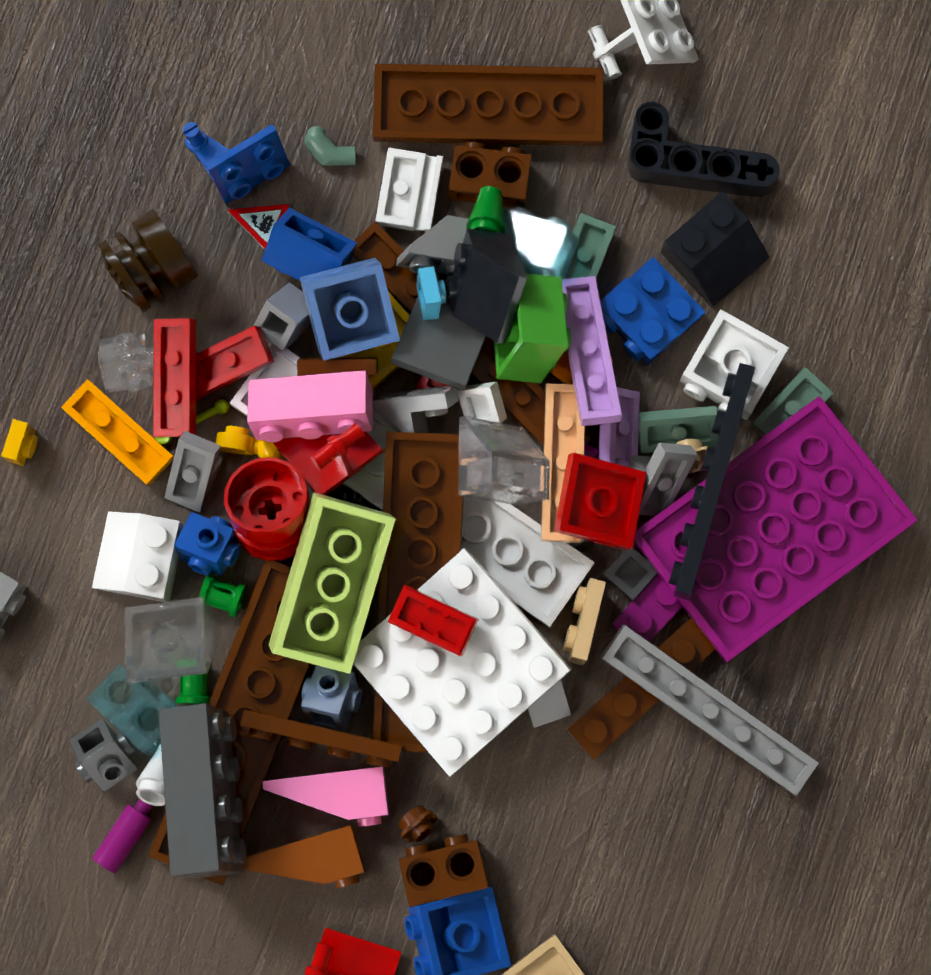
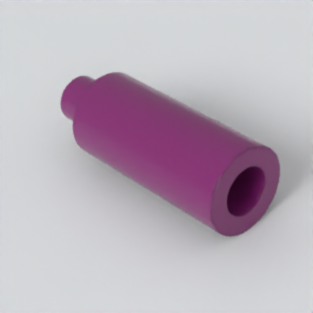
[92,799,154,874]

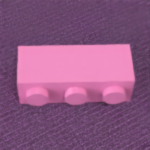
[247,370,373,442]

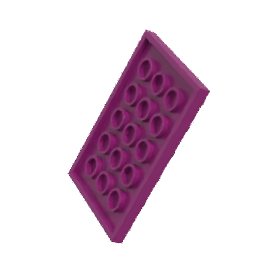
[634,396,918,663]

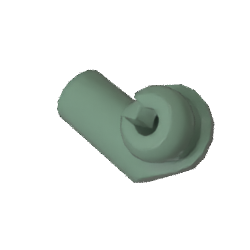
[304,126,356,166]

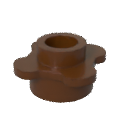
[398,805,438,843]

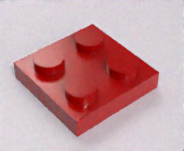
[554,453,646,550]

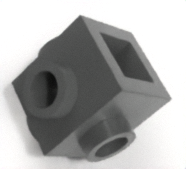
[69,718,137,792]

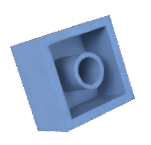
[299,258,400,361]

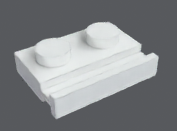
[375,148,443,233]

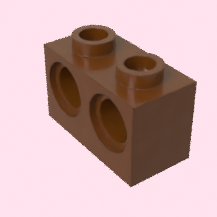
[449,142,531,210]
[398,834,488,907]

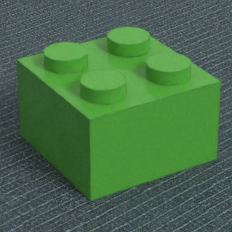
[494,273,571,383]

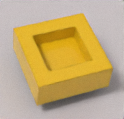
[1,419,38,466]

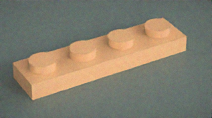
[541,383,585,543]

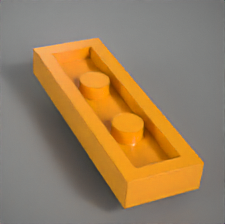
[61,379,174,487]

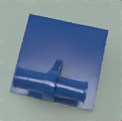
[183,122,290,204]

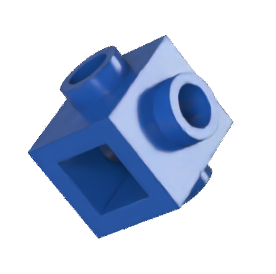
[174,512,240,577]

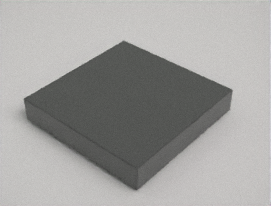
[391,297,487,391]

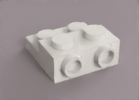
[679,309,789,420]

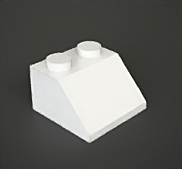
[92,512,184,603]

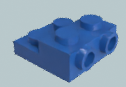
[600,257,706,366]
[404,886,511,975]

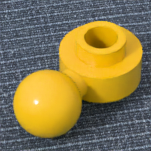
[216,426,285,460]

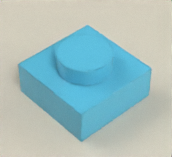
[416,266,446,321]

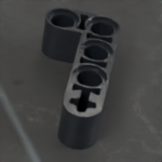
[627,101,780,197]

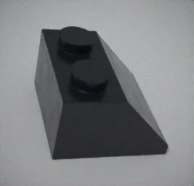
[661,191,769,308]
[445,228,527,344]

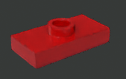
[388,585,479,656]

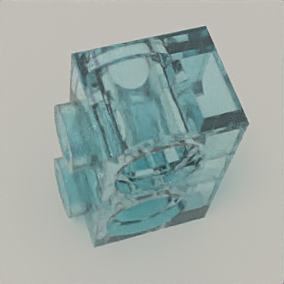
[86,664,179,755]

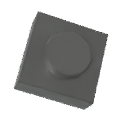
[603,548,657,601]

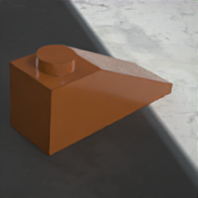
[242,825,366,889]

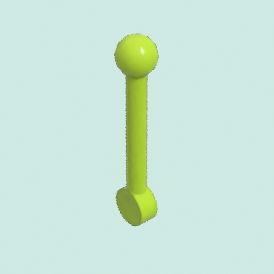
[155,399,230,445]

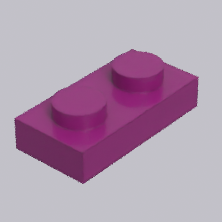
[611,574,682,642]

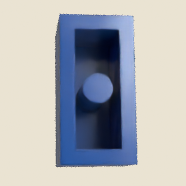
[262,208,357,281]

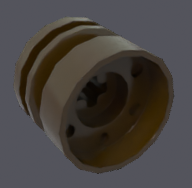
[97,209,198,313]

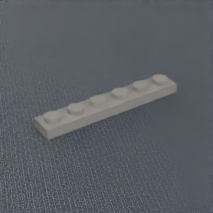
[600,625,818,796]

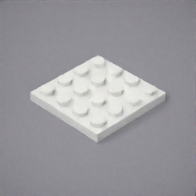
[353,548,572,777]

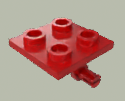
[273,423,383,496]
[304,927,402,975]

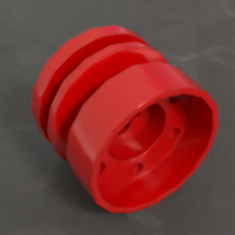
[224,457,311,561]

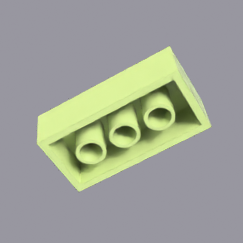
[269,492,396,674]

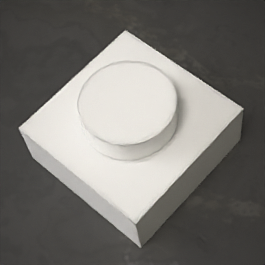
[457,382,507,427]

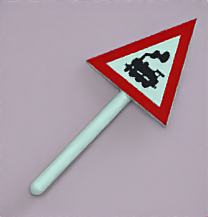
[227,203,291,250]

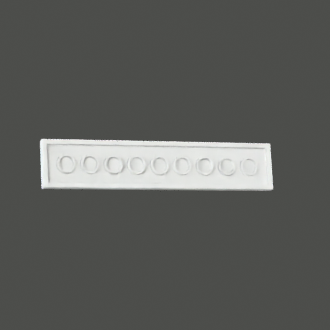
[230,344,595,628]

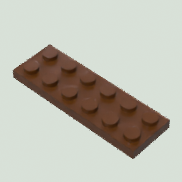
[373,64,603,146]

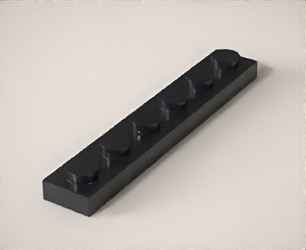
[669,363,755,601]

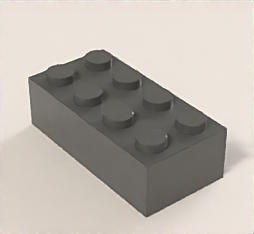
[158,703,247,878]

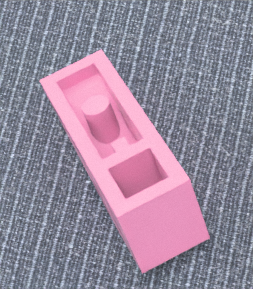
[262,767,390,827]

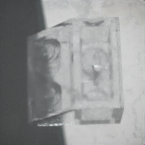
[458,416,550,505]

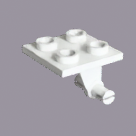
[588,0,699,81]

